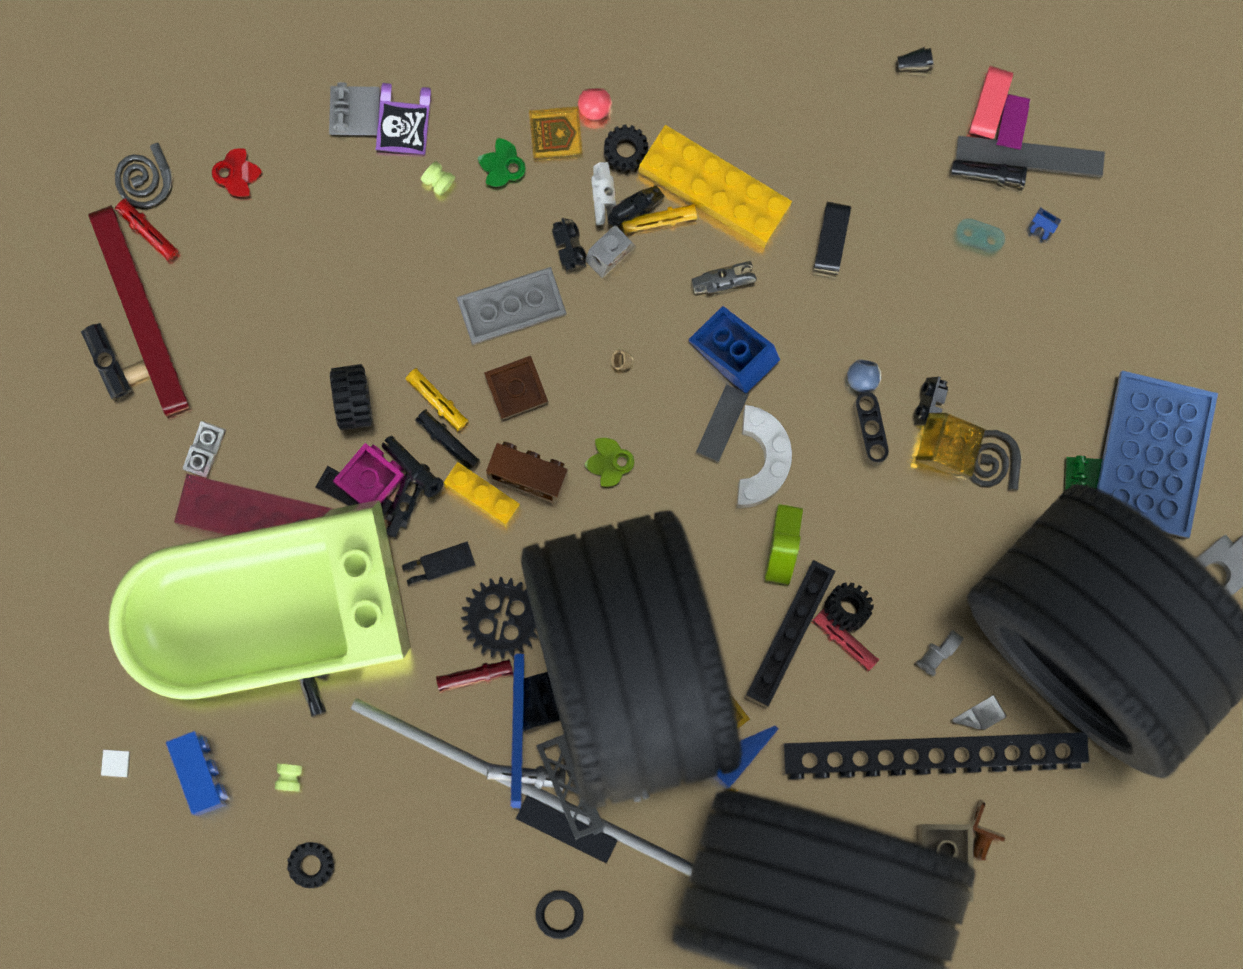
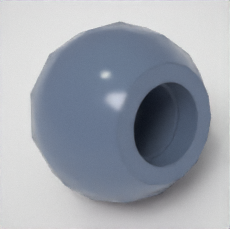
[847,360,882,393]

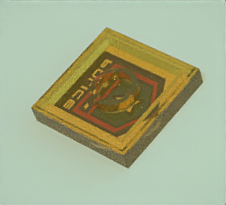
[529,106,583,160]

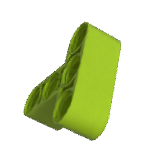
[765,504,803,585]

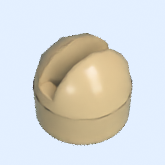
[611,350,633,370]

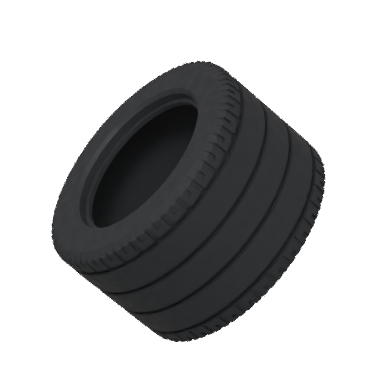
[967,484,1243,779]
[520,510,742,808]
[672,790,976,969]

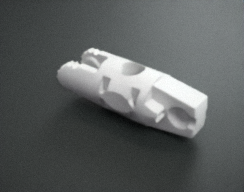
[592,162,616,226]

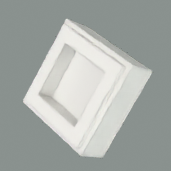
[101,750,130,777]

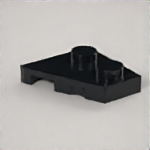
[523,672,560,731]

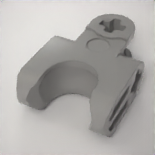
[1196,534,1243,595]

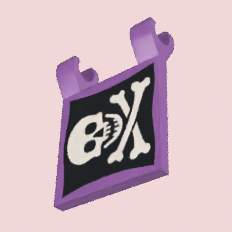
[376,83,431,155]

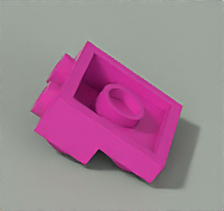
[333,443,404,504]

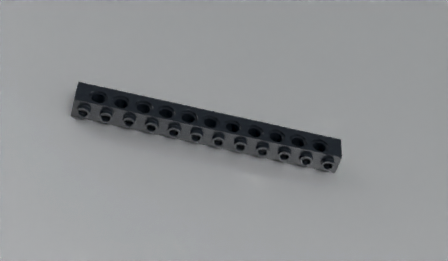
[782,732,1089,780]

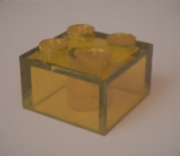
[916,413,985,477]

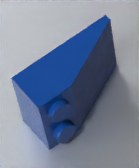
[688,306,780,394]
[713,726,779,789]

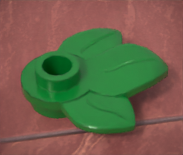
[478,138,526,187]

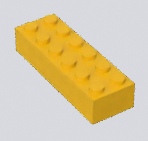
[638,125,792,249]

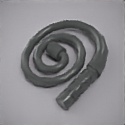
[115,143,172,208]
[964,430,1022,491]

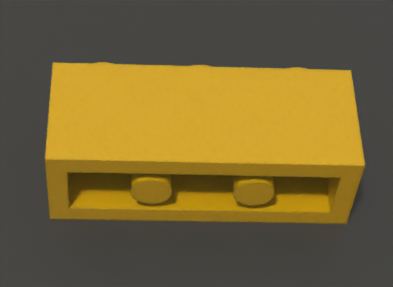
[444,462,520,528]

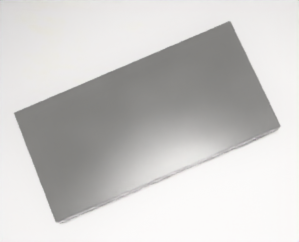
[457,267,566,345]

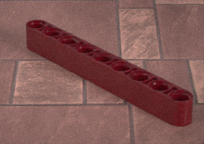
[88,205,190,417]

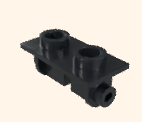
[552,218,587,271]
[914,376,949,430]

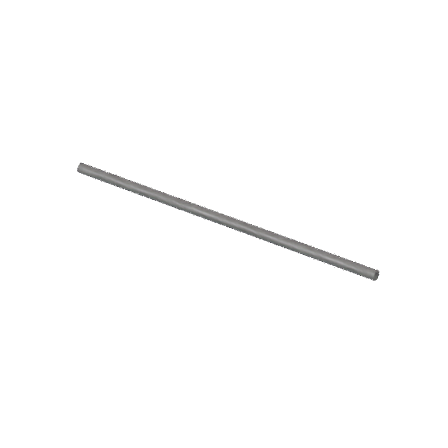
[351,698,694,876]

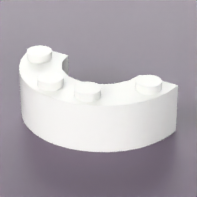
[736,405,792,508]

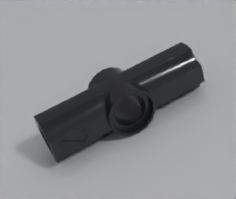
[81,323,132,400]

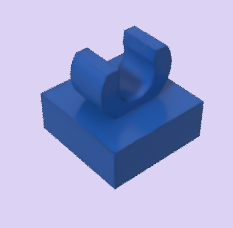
[1031,207,1061,240]

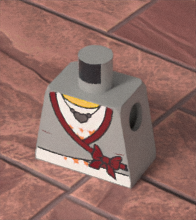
[585,225,636,278]

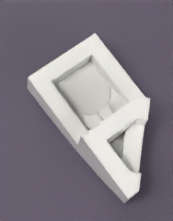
[952,695,1007,730]

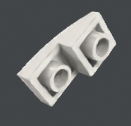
[183,421,226,478]

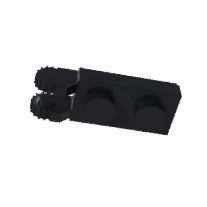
[402,541,476,586]

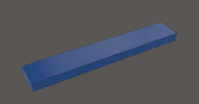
[511,654,524,808]

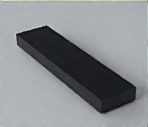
[515,796,618,864]

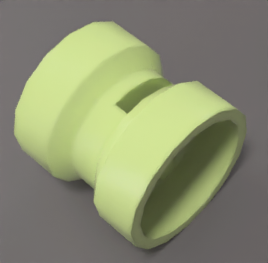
[421,161,455,196]
[274,764,302,792]

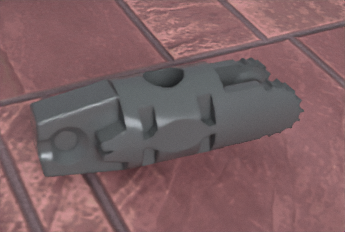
[691,261,757,294]

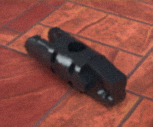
[607,185,665,226]
[385,473,423,538]

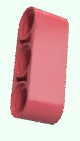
[969,66,1013,139]

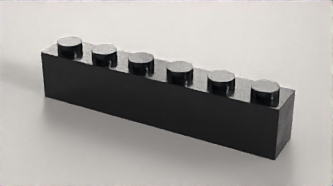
[744,560,836,709]

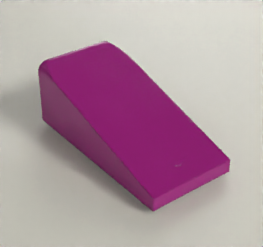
[996,94,1031,150]

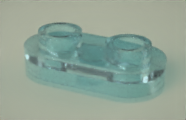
[956,219,1005,253]

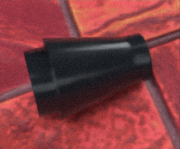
[897,47,934,71]

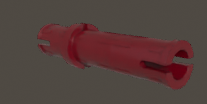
[436,659,513,692]

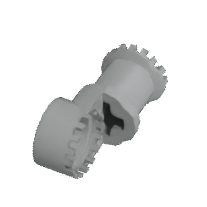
[916,630,964,676]

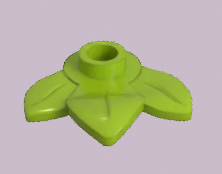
[584,438,634,487]

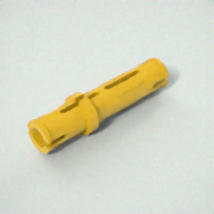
[622,204,697,234]
[406,368,469,431]

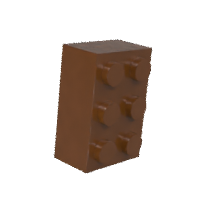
[486,441,568,504]

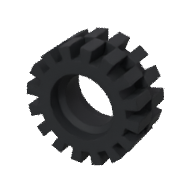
[604,124,649,172]
[824,582,874,632]
[287,842,334,888]

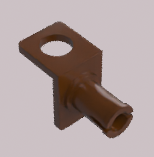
[971,799,1005,861]

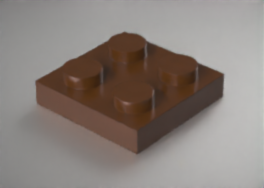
[484,355,548,420]

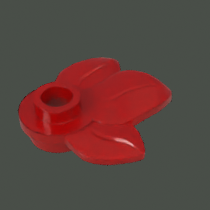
[212,148,262,197]

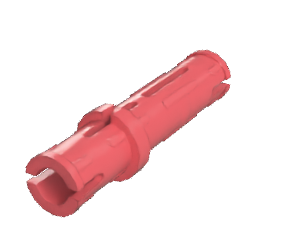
[812,609,879,671]

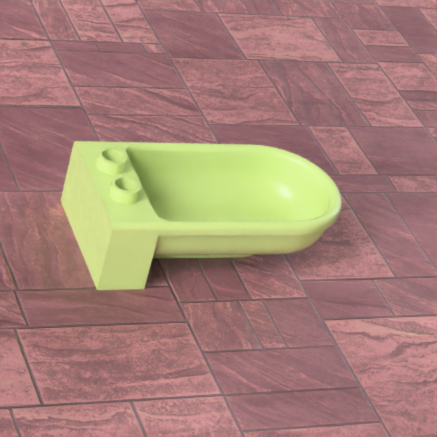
[109,500,411,699]

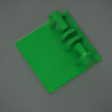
[1065,455,1102,490]

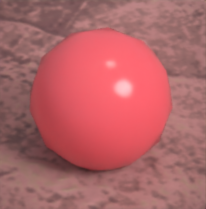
[578,88,612,121]

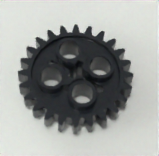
[461,577,538,659]

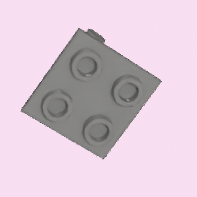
[329,82,380,135]

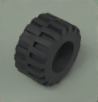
[330,364,373,430]

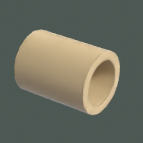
[122,360,149,385]

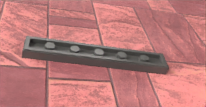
[955,136,1105,177]

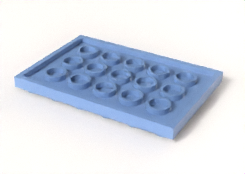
[1097,371,1218,539]

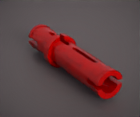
[114,198,179,261]

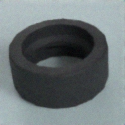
[535,891,583,939]

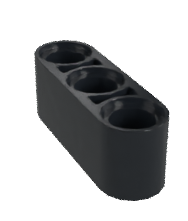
[813,201,851,275]
[854,392,889,466]

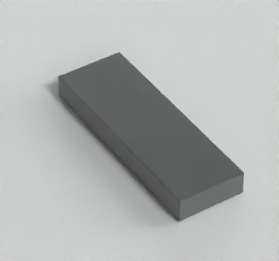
[696,384,749,463]

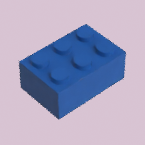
[166,731,228,816]

